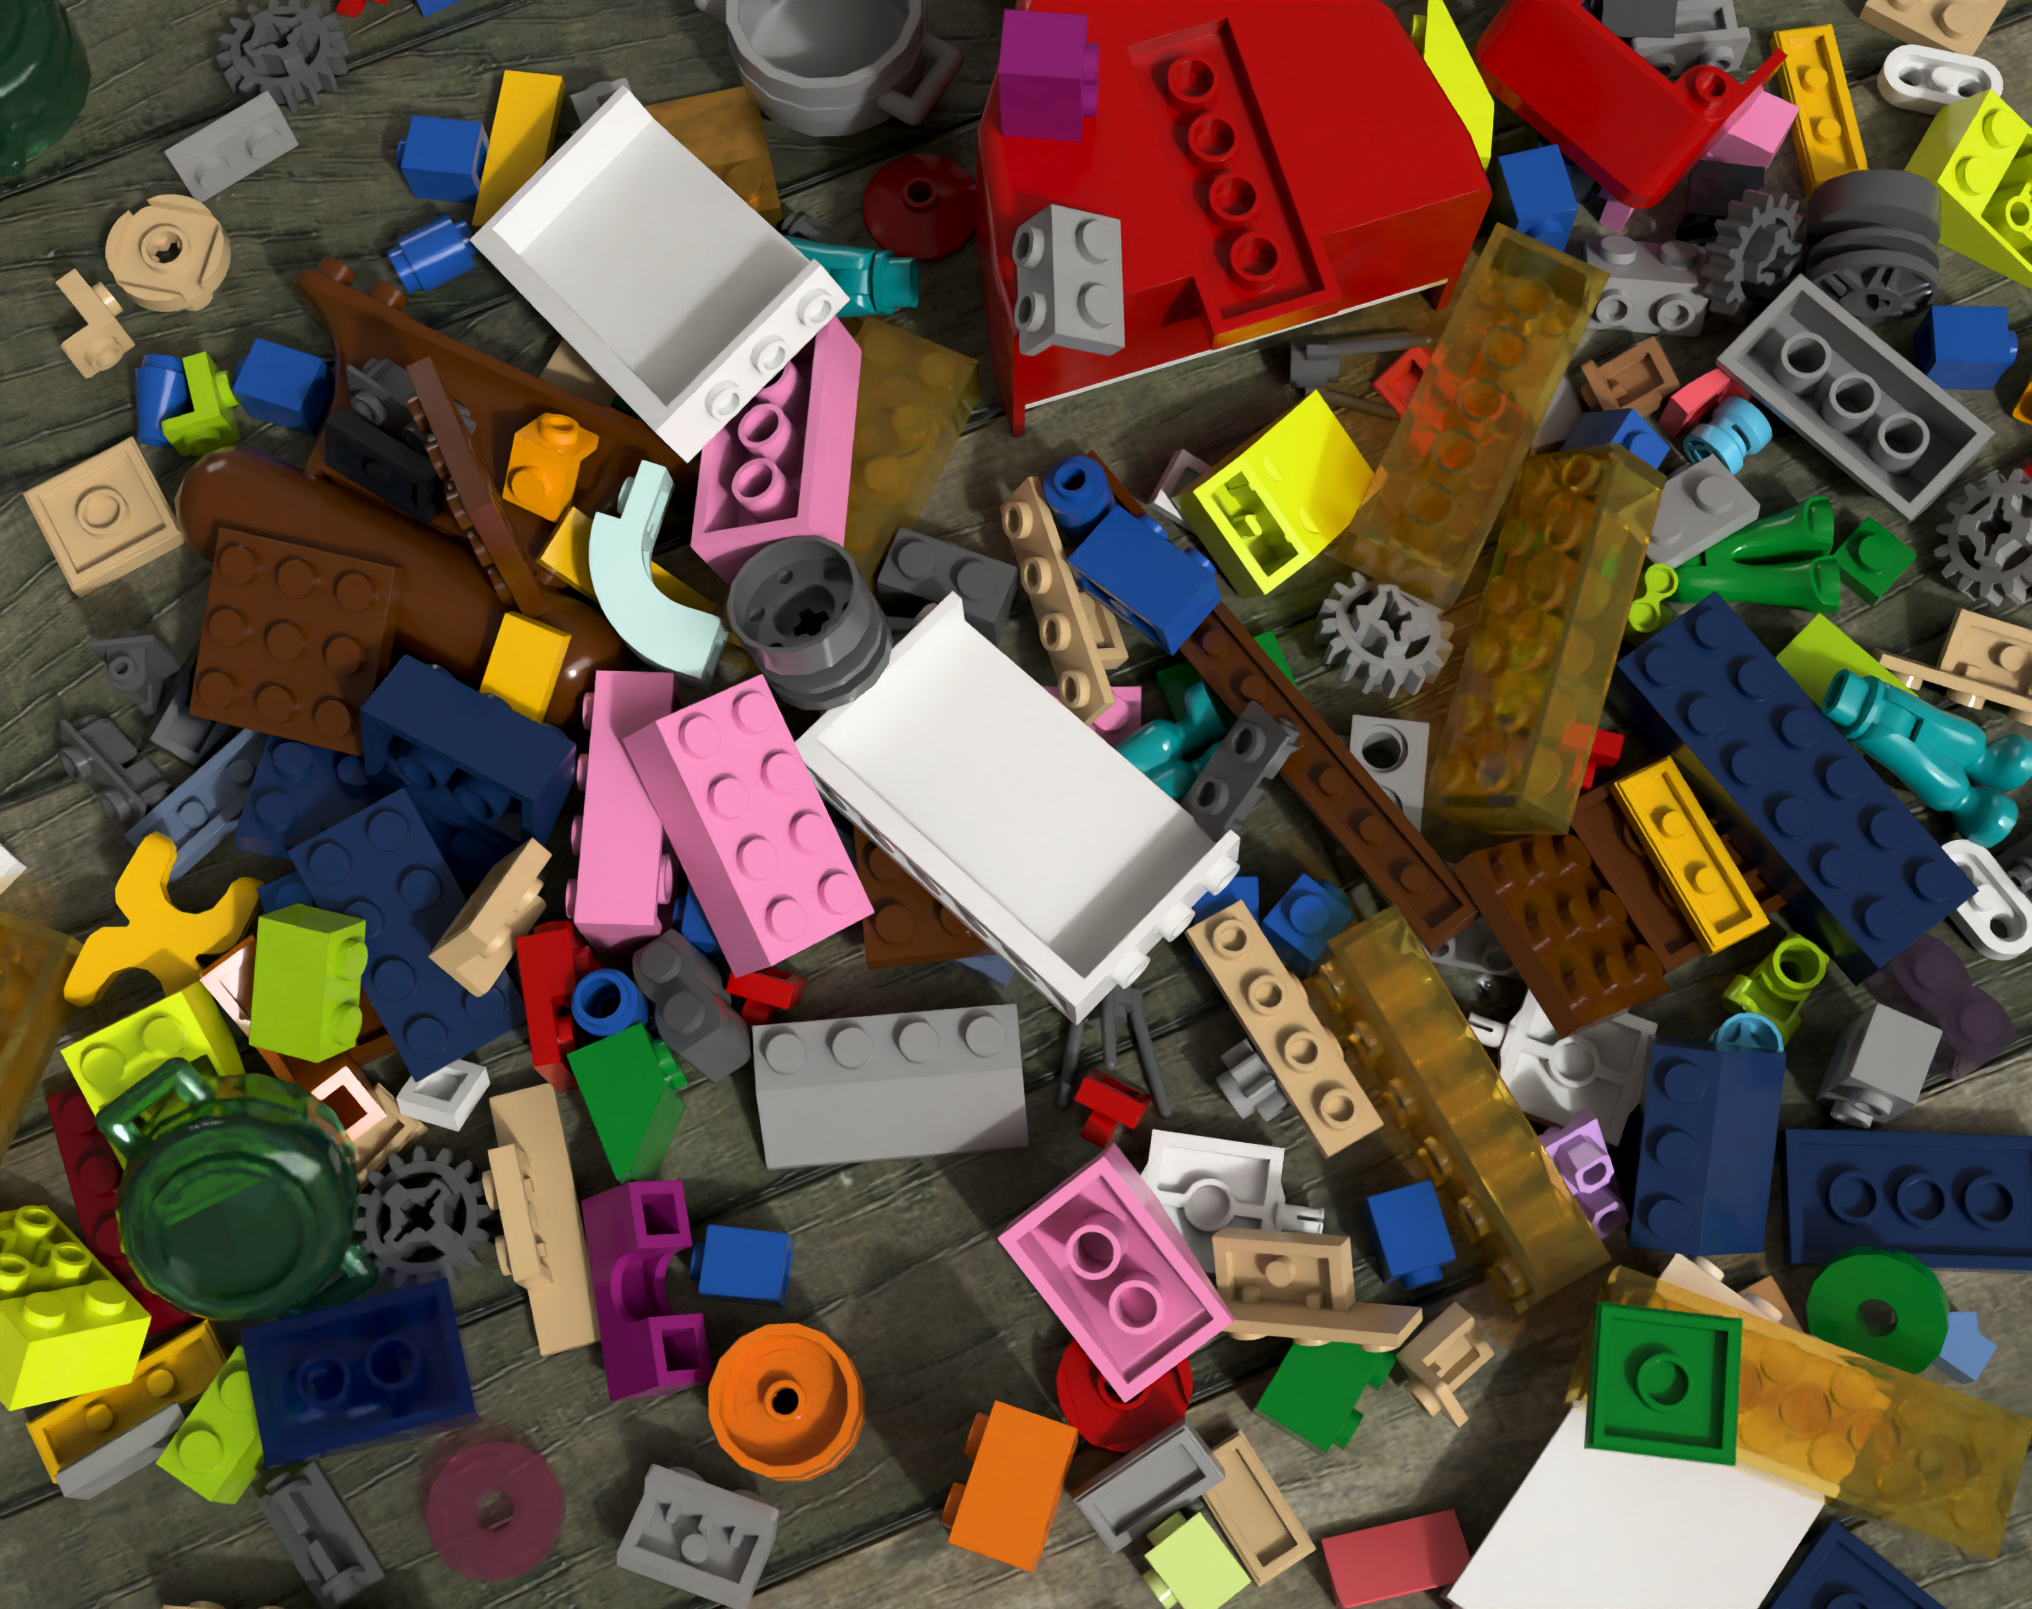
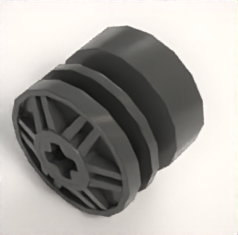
[1805,169,1941,325]
[726,536,893,710]

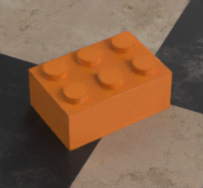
[940,1400,1078,1575]

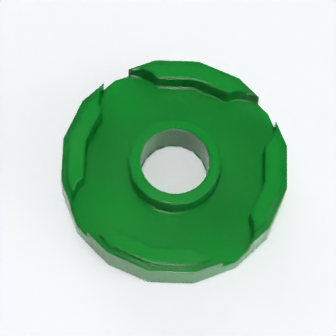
[1806,1246,1950,1381]

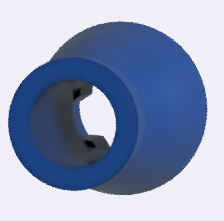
[134,354,191,448]

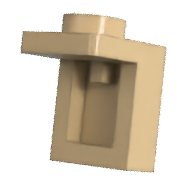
[55,268,135,378]
[1395,1302,1495,1429]

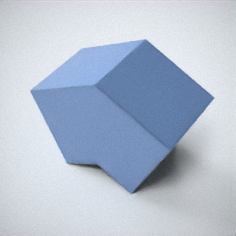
[1932,1311,1997,1385]

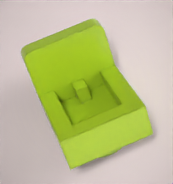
[161,351,241,456]

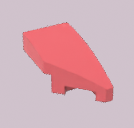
[1658,368,1760,440]

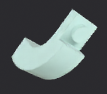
[589,460,729,692]

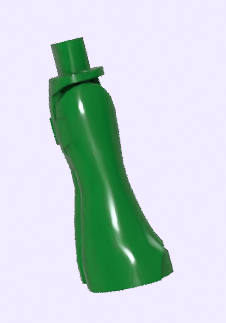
[1615,496,1840,614]

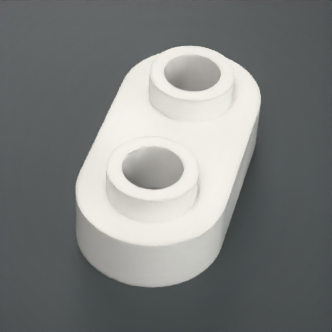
[1877,44,2003,116]
[1942,840,2032,961]

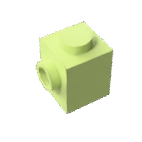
[1141,1510,1252,1609]

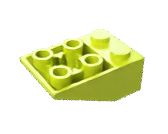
[1410,0,1494,174]
[1904,89,2032,289]
[1171,389,1385,599]
[60,980,278,1229]
[0,1205,152,1411]

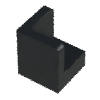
[1676,160,1765,246]

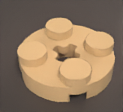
[105,194,231,312]

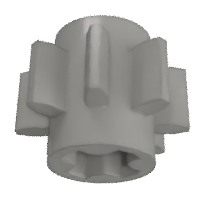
[1215,1038,1291,1122]

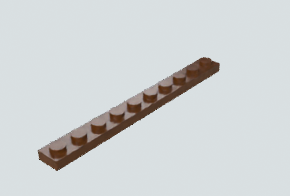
[1085,450,1483,955]

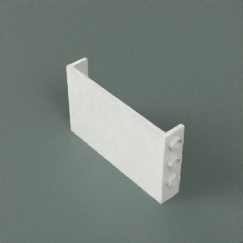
[470,85,850,463]
[795,591,1240,1026]
[1439,1253,1891,1609]

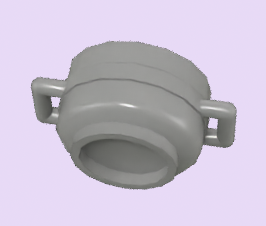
[694,0,964,137]

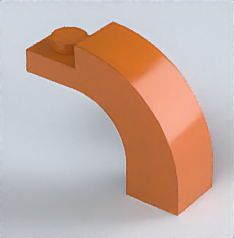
[199,934,387,1157]

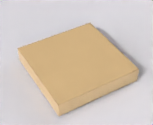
[23,436,185,598]

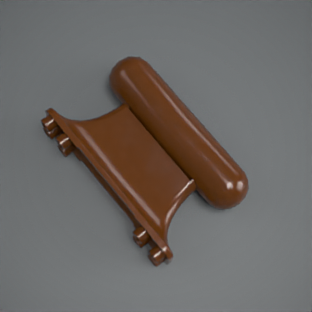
[174,256,702,727]

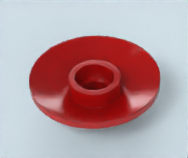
[863,154,976,262]

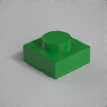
[1833,516,1918,606]

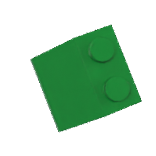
[566,1022,689,1184]

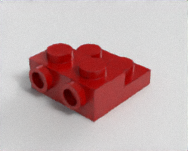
[515,921,603,1092]

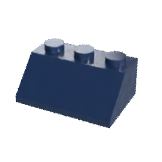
[360,654,576,855]
[1625,1034,1787,1256]

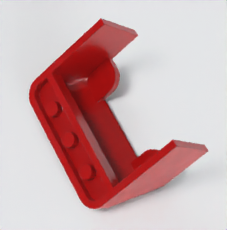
[1471,0,1788,209]

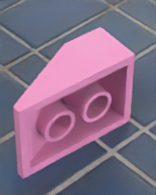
[997,1143,1234,1403]

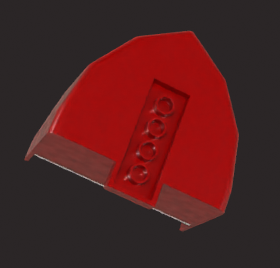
[976,0,1493,438]

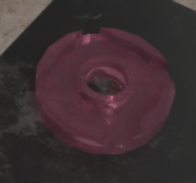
[426,1441,566,1582]

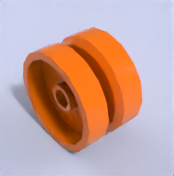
[708,1323,866,1482]

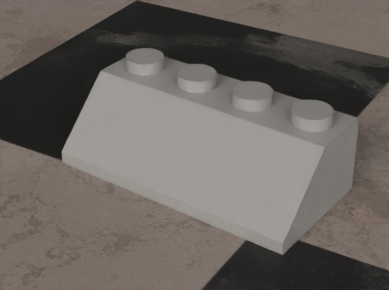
[1715,273,1996,524]
[752,1003,1029,1170]

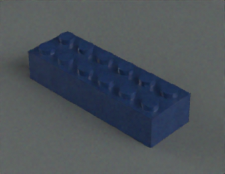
[1601,590,1979,987]

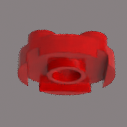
[1056,1338,1193,1454]

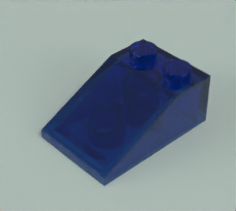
[240,1277,482,1469]

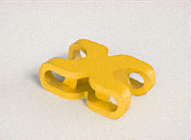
[64,831,265,1007]

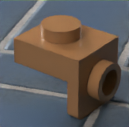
[1580,336,1683,418]

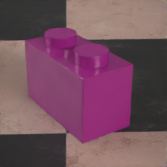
[998,9,1100,142]

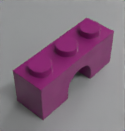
[581,1180,713,1402]

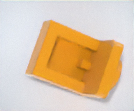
[502,413,599,524]

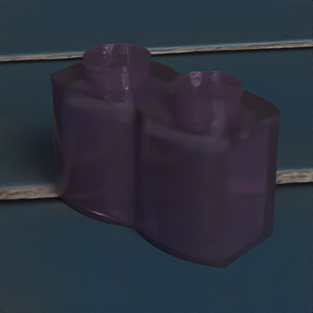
[1869,933,2017,1081]

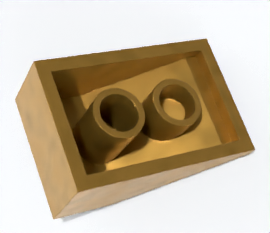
[644,86,784,235]

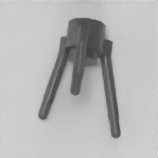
[1290,329,1432,420]
[1057,984,1172,1119]

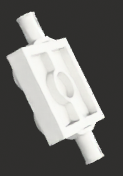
[1462,986,1658,1151]
[1140,1129,1325,1277]

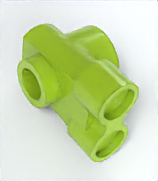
[1595,563,1678,648]
[1719,932,1830,1047]

